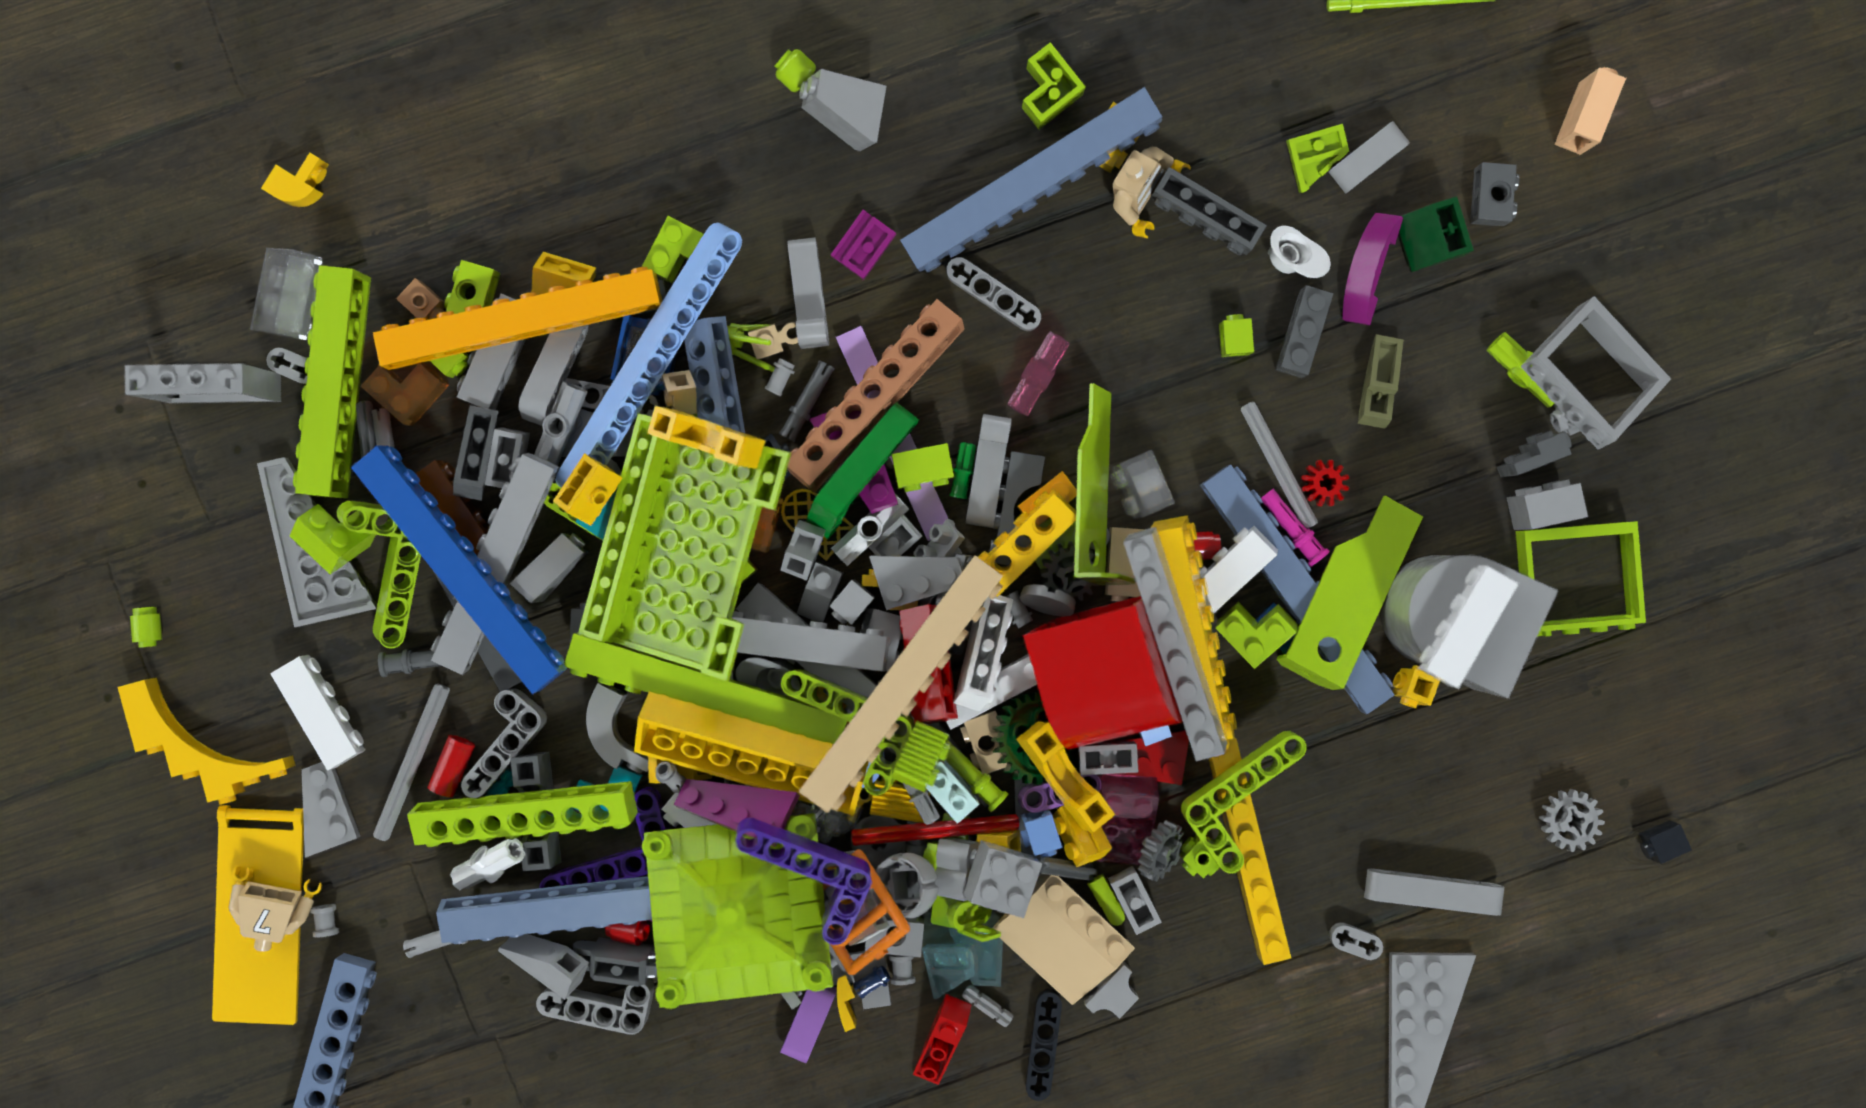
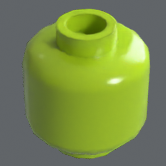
[774,49,816,92]

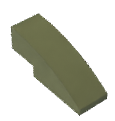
[1358,334,1404,429]

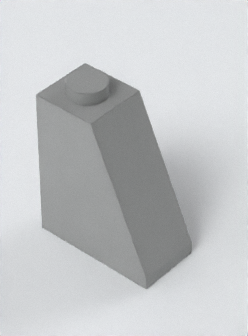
[510,533,588,603]

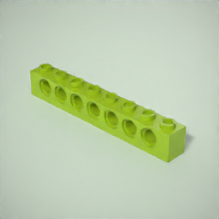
[407,781,638,847]

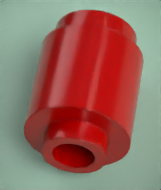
[1194,531,1221,560]
[605,920,650,946]

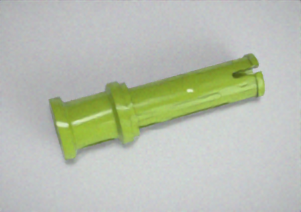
[945,740,1008,812]

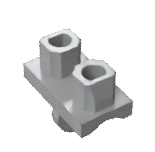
[914,519,965,557]

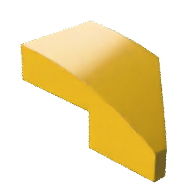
[837,974,857,1032]

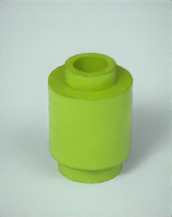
[130,607,162,648]

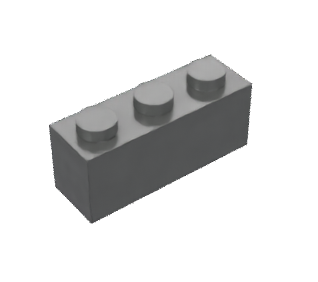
[1275,285,1333,378]
[453,405,498,501]

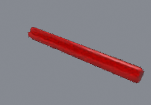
[851,814,1019,846]

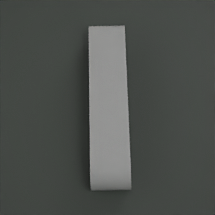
[1364,869,1505,916]

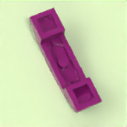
[1343,213,1403,325]

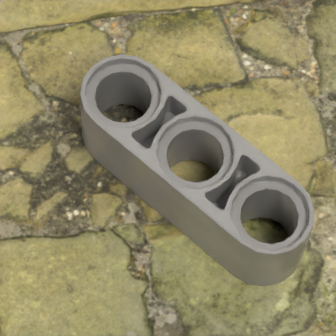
[1329,121,1410,194]

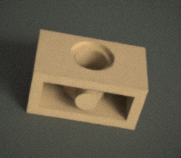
[960,708,1007,774]

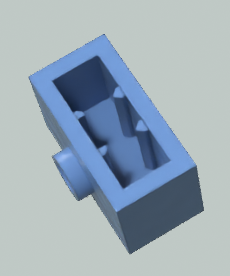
[1020,810,1062,857]

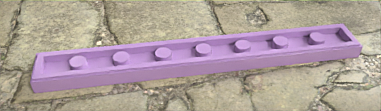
[836,326,948,541]

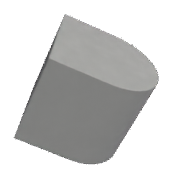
[1380,555,1558,698]

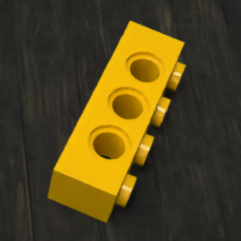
[978,489,1076,597]

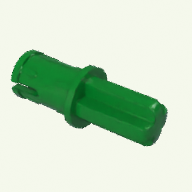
[950,442,976,499]

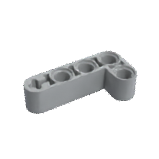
[788,237,829,349]
[519,325,589,426]
[965,414,1011,528]
[461,688,547,798]
[536,978,654,1035]

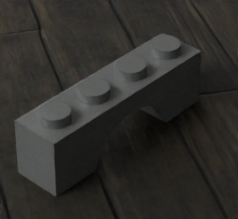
[989,451,1045,565]
[510,752,562,871]

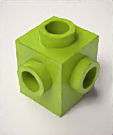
[1179,835,1219,878]

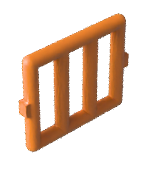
[823,849,910,975]

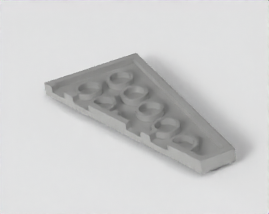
[257,457,377,627]
[1389,952,1476,1108]

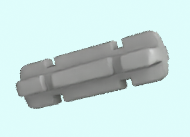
[962,985,1013,1027]

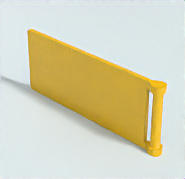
[212,805,304,1025]

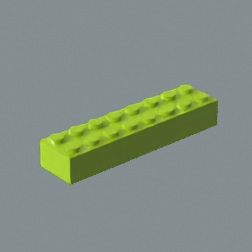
[293,265,371,498]

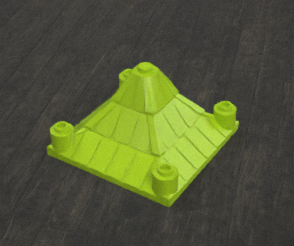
[642,813,833,1009]

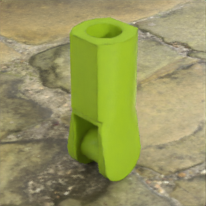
[1088,874,1125,926]

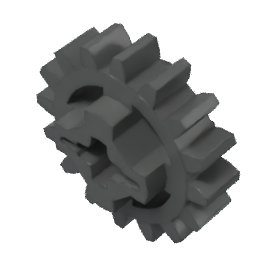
[1039,541,1099,601]
[1138,820,1184,881]

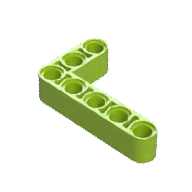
[337,501,421,648]
[781,669,915,796]
[1181,731,1306,873]

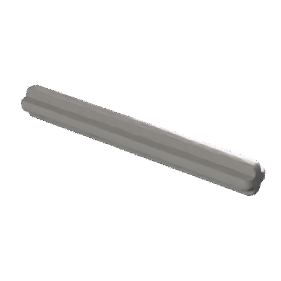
[1241,402,1317,529]

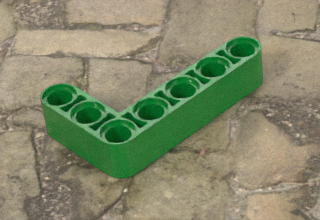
[805,402,919,539]

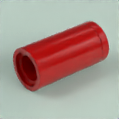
[427,735,475,798]

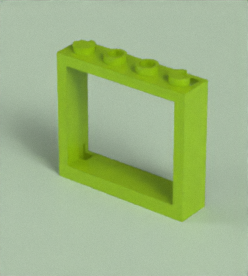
[1516,521,1646,637]

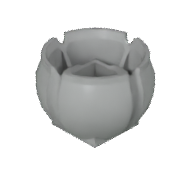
[873,853,938,918]

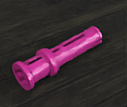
[1261,488,1330,567]

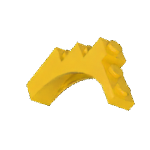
[117,678,296,805]

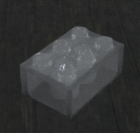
[1110,450,1175,519]

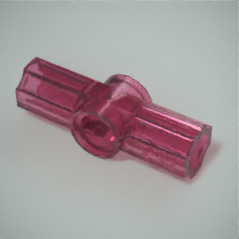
[1007,331,1070,417]

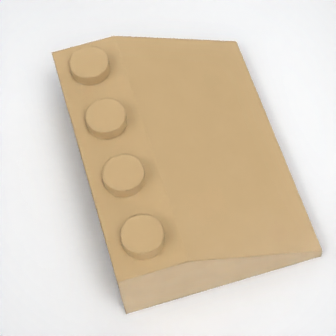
[992,874,1135,1005]

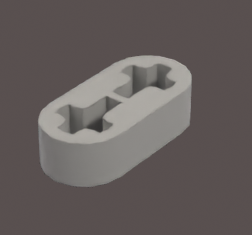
[266,348,307,384]
[1329,923,1383,960]

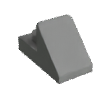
[869,515,922,556]

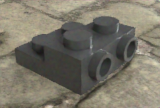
[1497,430,1572,477]

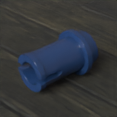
[853,965,891,999]

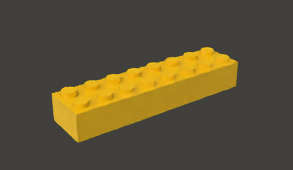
[1151,516,1237,749]
[634,691,869,816]

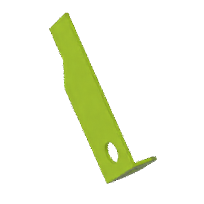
[1277,496,1423,690]

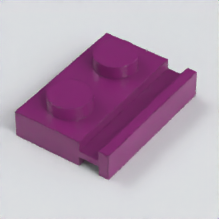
[831,209,896,280]

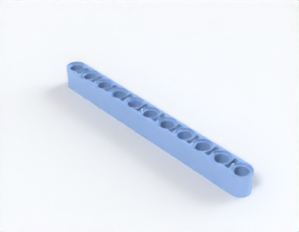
[556,223,742,488]

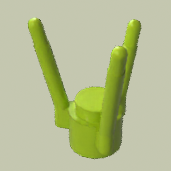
[727,323,775,372]

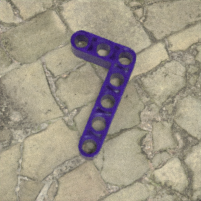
[539,787,671,888]
[736,818,872,945]

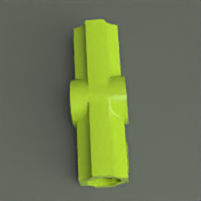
[1486,332,1555,408]

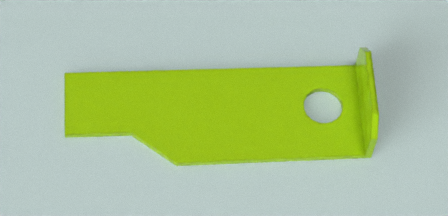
[1074,383,1136,585]

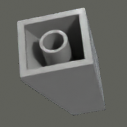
[799,69,886,151]

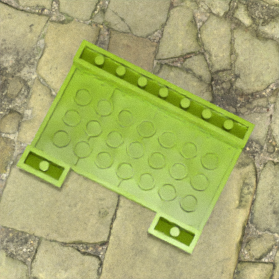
[578,413,791,681]

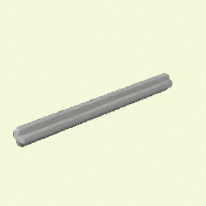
[373,684,450,841]

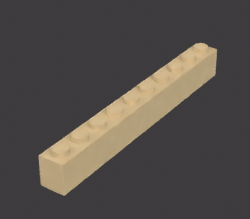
[799,556,1003,813]

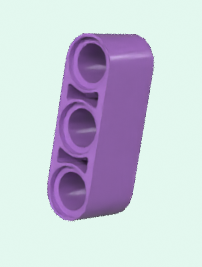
[1018,771,1101,813]
[780,986,837,1063]

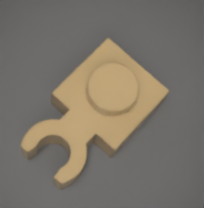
[748,322,798,359]

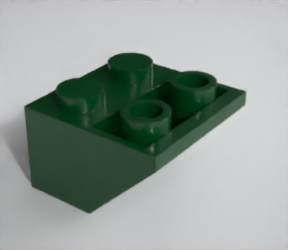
[1399,196,1474,272]

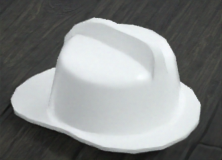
[1268,226,1331,278]

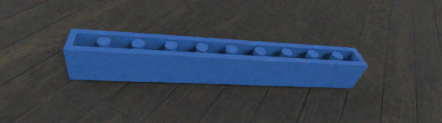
[351,445,567,694]

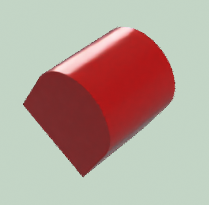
[1023,596,1183,749]

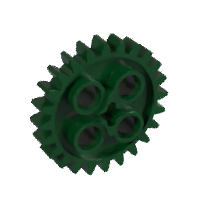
[991,693,1078,785]

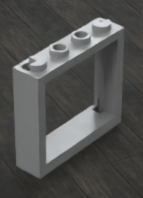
[1521,296,1671,449]
[125,364,281,403]

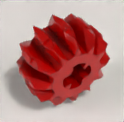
[1301,460,1349,507]

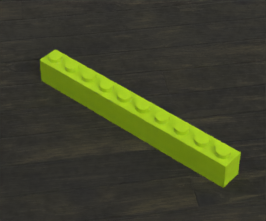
[564,632,847,744]

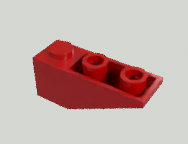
[913,994,972,1085]

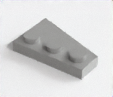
[869,555,963,610]
[302,762,361,858]

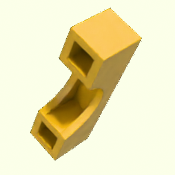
[647,406,765,469]
[1016,722,1115,833]

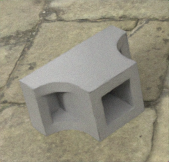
[780,520,825,580]
[1083,961,1139,1019]

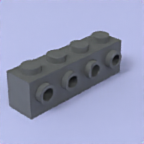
[1151,167,1267,255]

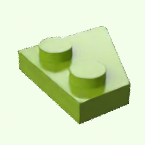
[1286,124,1349,193]

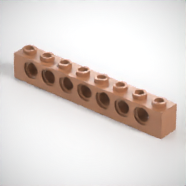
[787,299,964,493]

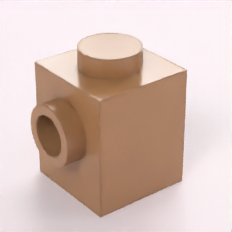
[396,278,445,320]

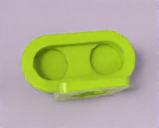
[946,900,1001,942]

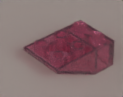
[1096,774,1159,865]

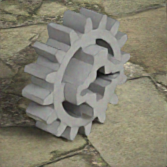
[1539,789,1605,852]

